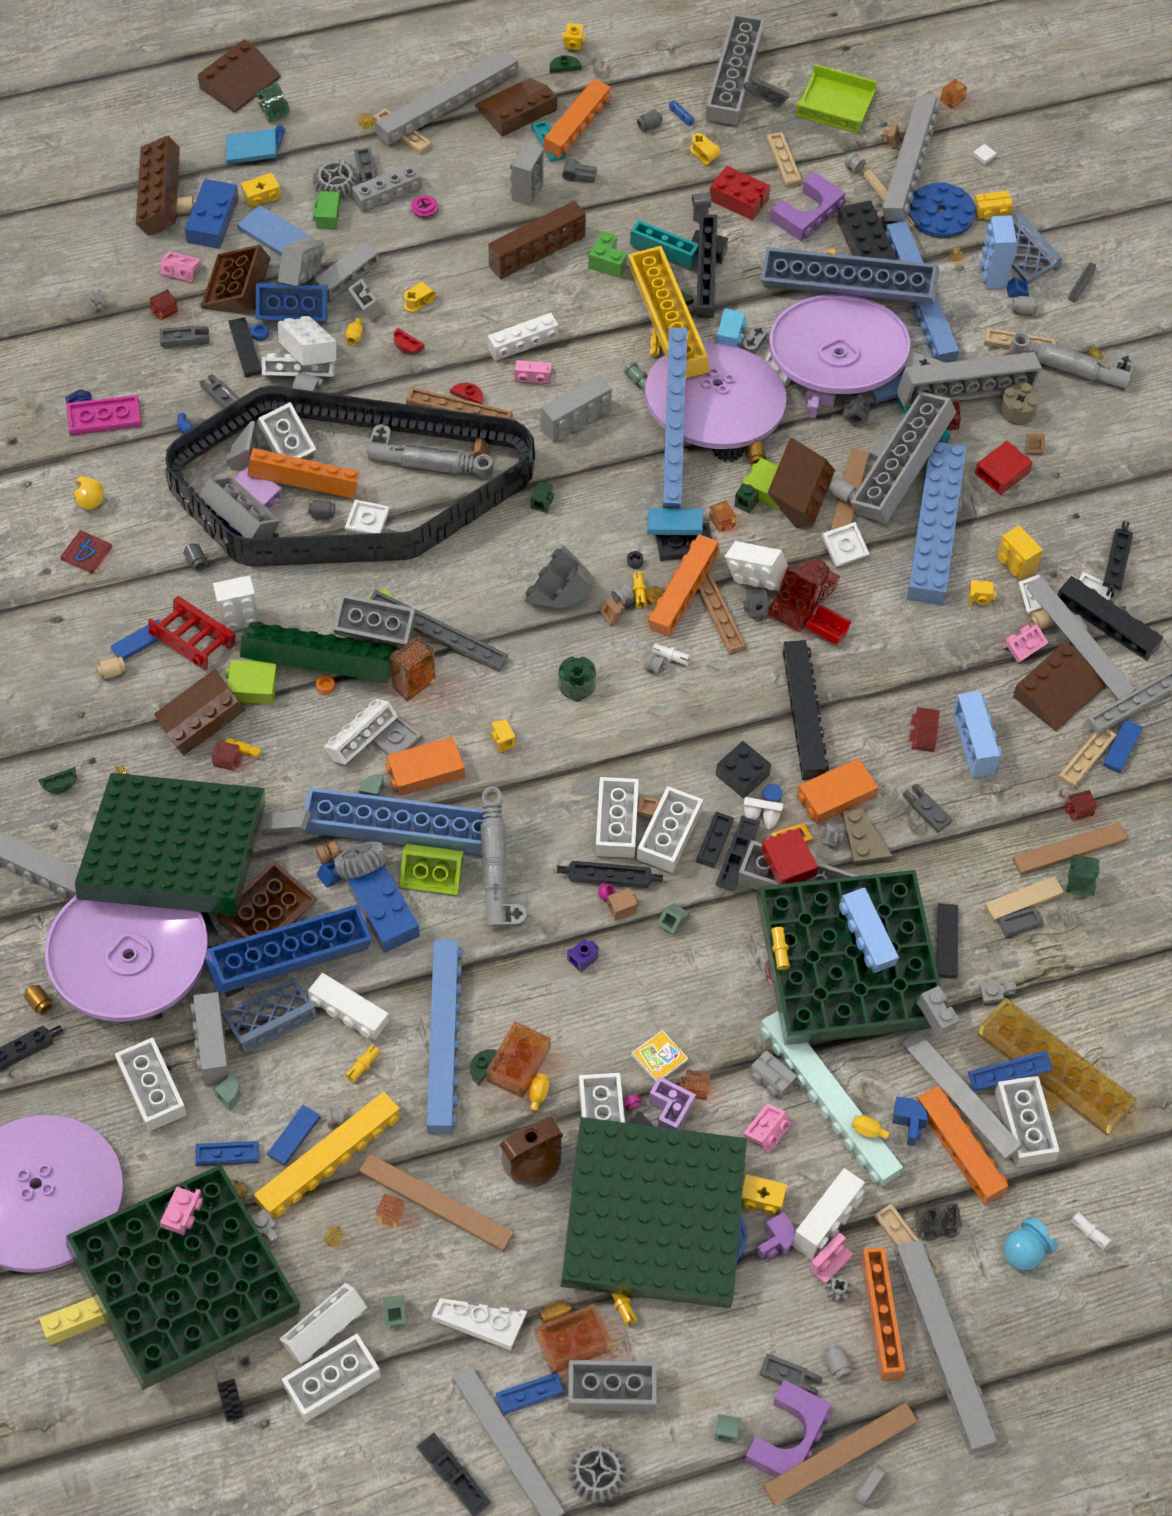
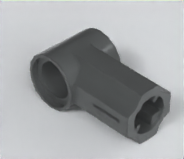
[562,159,597,181]
[692,193,711,224]

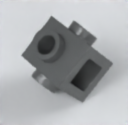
[843,394,870,426]
[743,590,771,619]

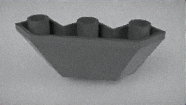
[525,545,595,609]

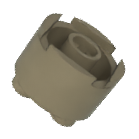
[1000,383,1039,425]

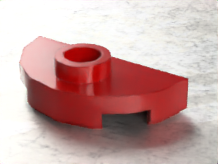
[394,327,425,353]
[450,382,483,404]

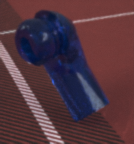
[65,389,92,403]

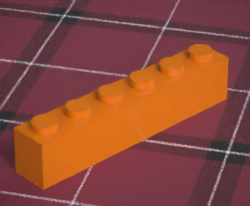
[543,79,611,158]
[247,448,360,499]
[648,534,720,637]
[916,1086,1008,1205]
[861,1247,905,1381]

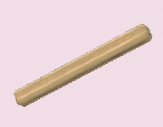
[864,169,915,230]

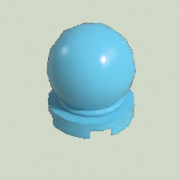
[1003,1217,1058,1271]

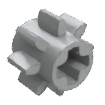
[86,289,108,312]
[819,822,844,846]
[825,1275,852,1303]

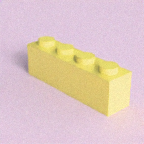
[39,1297,107,1345]

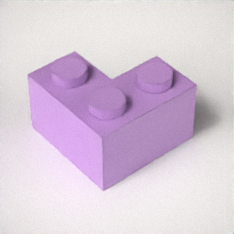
[649,1076,696,1130]

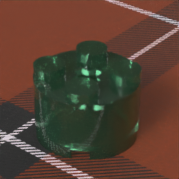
[255,82,290,122]
[558,656,596,702]
[1066,854,1100,897]

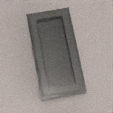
[998,907,1043,938]

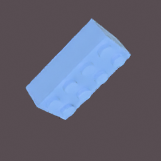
[979,216,1017,289]
[953,691,1001,778]

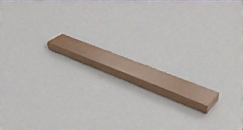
[359,1154,514,1252]
[762,1402,918,1506]

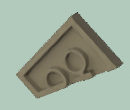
[842,808,893,865]

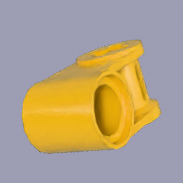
[690,133,721,165]
[404,281,436,313]

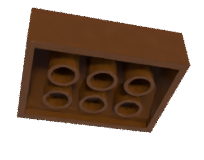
[198,39,281,113]
[475,78,557,137]
[201,244,271,313]
[767,438,835,528]
[1013,641,1105,731]
[154,668,245,755]
[218,860,317,939]

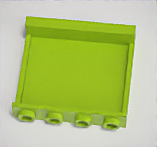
[795,64,877,134]

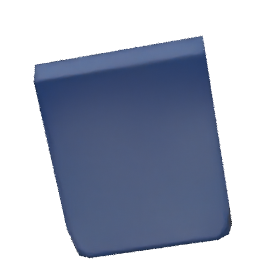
[1007,277,1029,297]
[317,861,343,887]

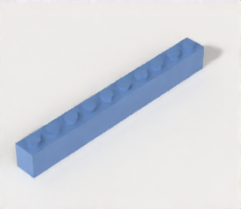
[885,221,959,363]
[662,328,687,508]
[427,940,462,1134]

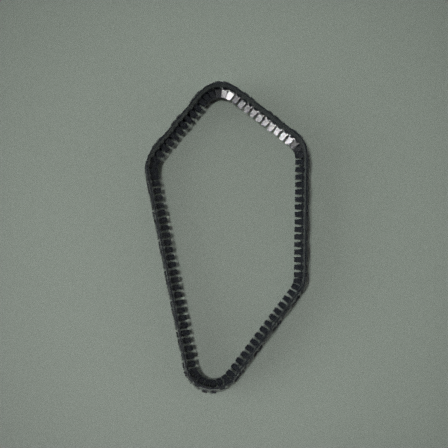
[165,386,535,567]

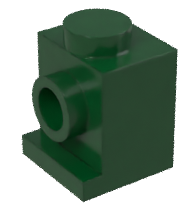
[531,481,554,513]
[734,484,759,514]

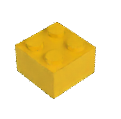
[997,525,1043,581]

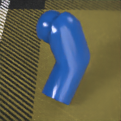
[177,413,195,433]

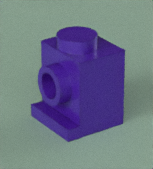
[567,939,599,973]

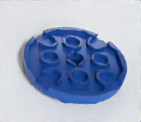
[908,182,976,238]

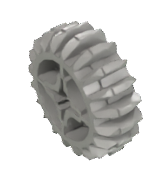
[313,159,358,199]
[334,841,387,879]
[568,1442,627,1503]

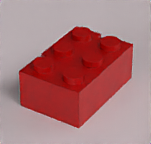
[709,165,771,221]

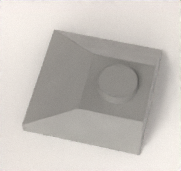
[227,421,258,471]

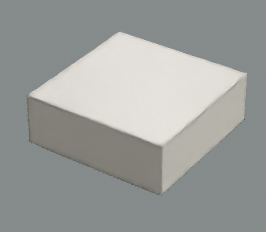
[972,144,997,165]

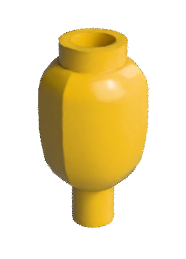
[345,318,363,345]
[529,1073,550,1112]
[851,1115,890,1139]

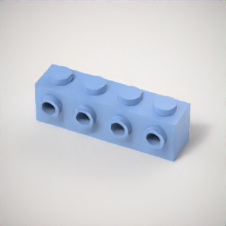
[839,888,899,973]

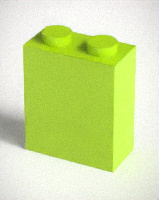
[742,458,781,511]
[226,660,278,704]

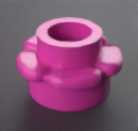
[598,883,616,902]
[623,1094,642,1111]

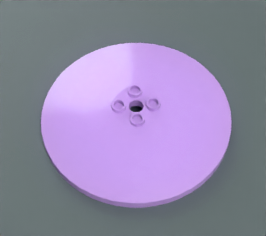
[769,294,910,394]
[645,343,786,449]
[45,896,208,1022]
[0,1115,124,1273]

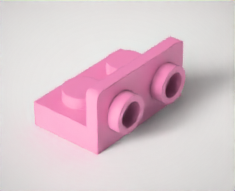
[160,251,201,282]
[514,360,551,384]
[1002,624,1048,663]
[743,1103,792,1154]
[160,1187,203,1235]
[810,1232,853,1284]

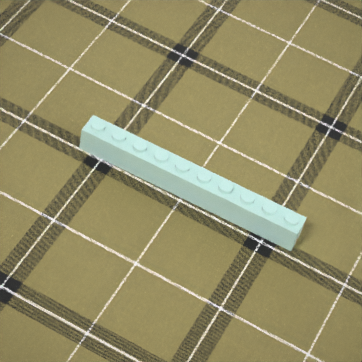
[760,1011,903,1188]

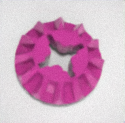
[411,195,438,218]

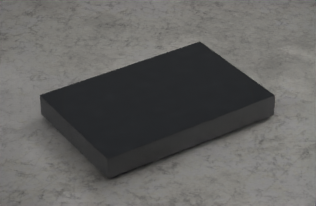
[655,522,712,561]

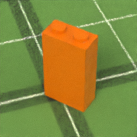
[385,736,465,796]
[797,758,878,825]

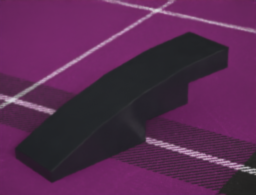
[716,816,760,891]
[416,1432,491,1516]

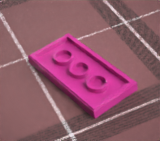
[67,395,142,435]

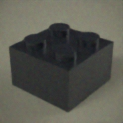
[716,741,771,799]

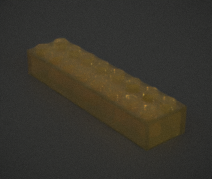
[978,998,1137,1136]

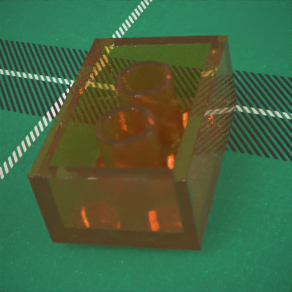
[390,635,436,702]
[486,1021,551,1098]
[535,1304,612,1374]

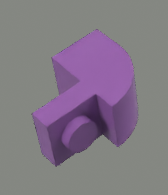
[757,1212,794,1260]

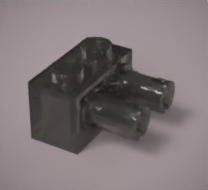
[914,1203,963,1241]

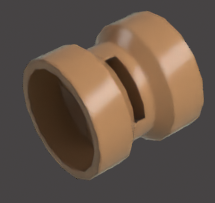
[315,840,340,865]

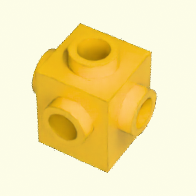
[562,23,586,50]

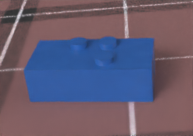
[185,179,239,249]
[256,282,328,321]
[348,865,420,953]

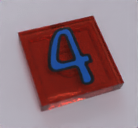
[60,530,112,574]

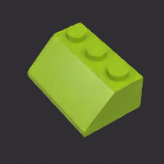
[399,844,464,895]

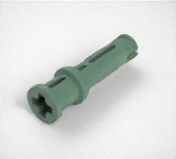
[624,362,647,391]

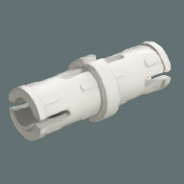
[652,643,691,666]
[1070,1212,1112,1250]

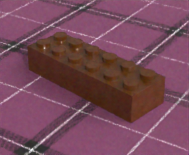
[136,135,180,235]
[488,200,586,279]

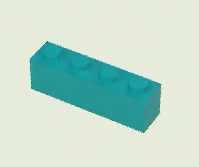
[630,220,699,269]

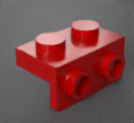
[805,604,851,645]

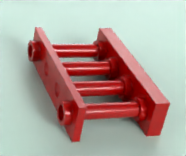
[148,596,235,670]

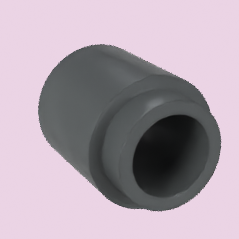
[637,110,663,131]
[308,500,335,519]
[183,543,207,571]

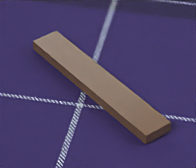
[406,387,513,419]
[831,448,869,530]
[697,571,747,655]
[1012,823,1128,875]

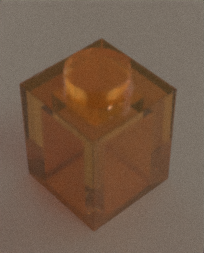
[940,79,967,109]
[709,500,736,533]
[680,1070,711,1101]
[376,1193,405,1228]

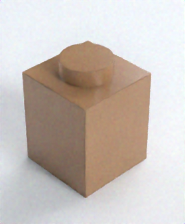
[607,888,639,921]

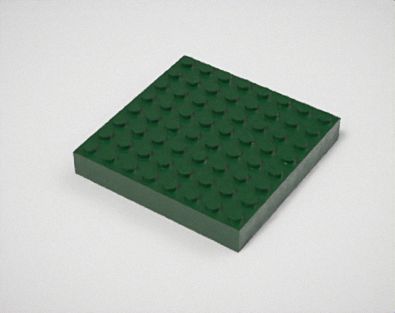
[75,773,265,915]
[756,870,942,1045]
[560,1117,747,1308]
[66,1164,300,1390]

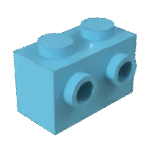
[716,308,747,347]

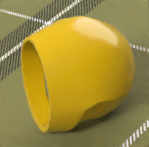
[73,476,104,510]

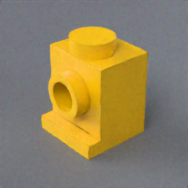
[968,580,996,606]
[490,719,516,753]

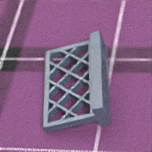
[1011,213,1062,284]
[222,977,317,1054]

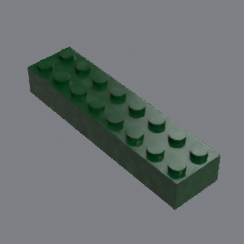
[240,622,397,683]

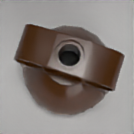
[500,1117,563,1187]

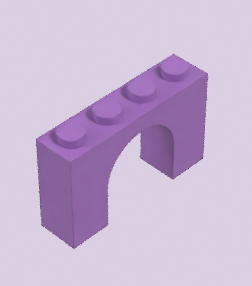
[770,172,846,241]
[744,1380,833,1478]

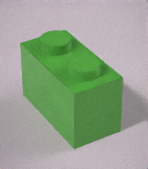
[313,191,340,229]

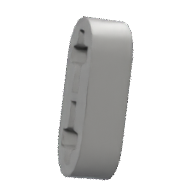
[742,325,767,354]
[854,1465,887,1506]

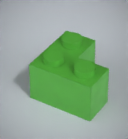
[588,230,627,278]

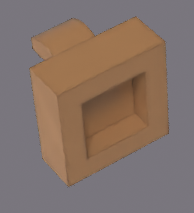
[881,124,901,148]
[1025,434,1045,453]
[469,437,491,458]
[601,598,625,625]
[637,795,660,819]

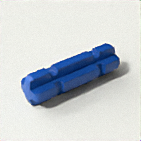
[669,100,694,126]
[276,125,285,153]

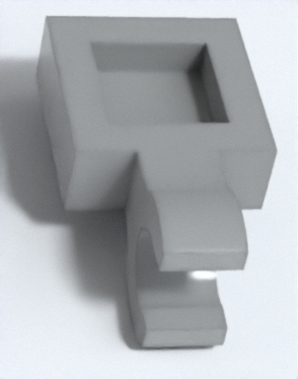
[979,980,1017,1005]
[251,1209,280,1247]

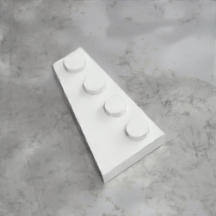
[431,1298,527,1351]

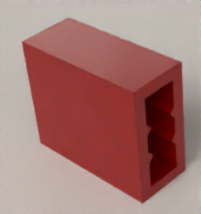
[975,441,1033,496]
[761,828,818,885]

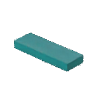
[531,120,566,163]

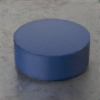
[251,324,269,341]
[763,784,782,803]

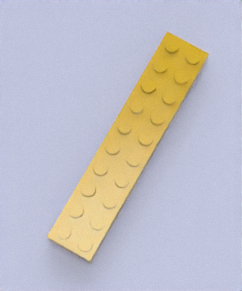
[628,246,710,378]

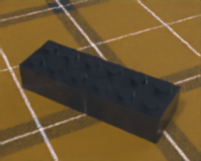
[837,200,898,260]

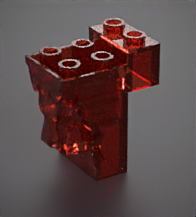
[768,558,840,632]

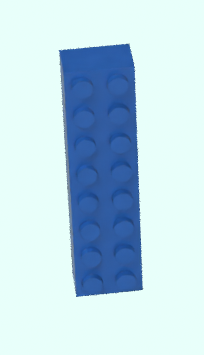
[205,904,372,994]

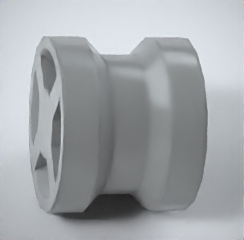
[845,152,866,174]
[611,583,634,606]
[644,652,666,675]
[326,1105,344,1128]

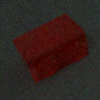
[909,707,940,752]

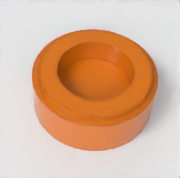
[316,675,335,695]

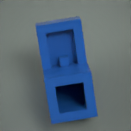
[892,1096,928,1146]

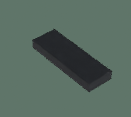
[696,812,734,868]

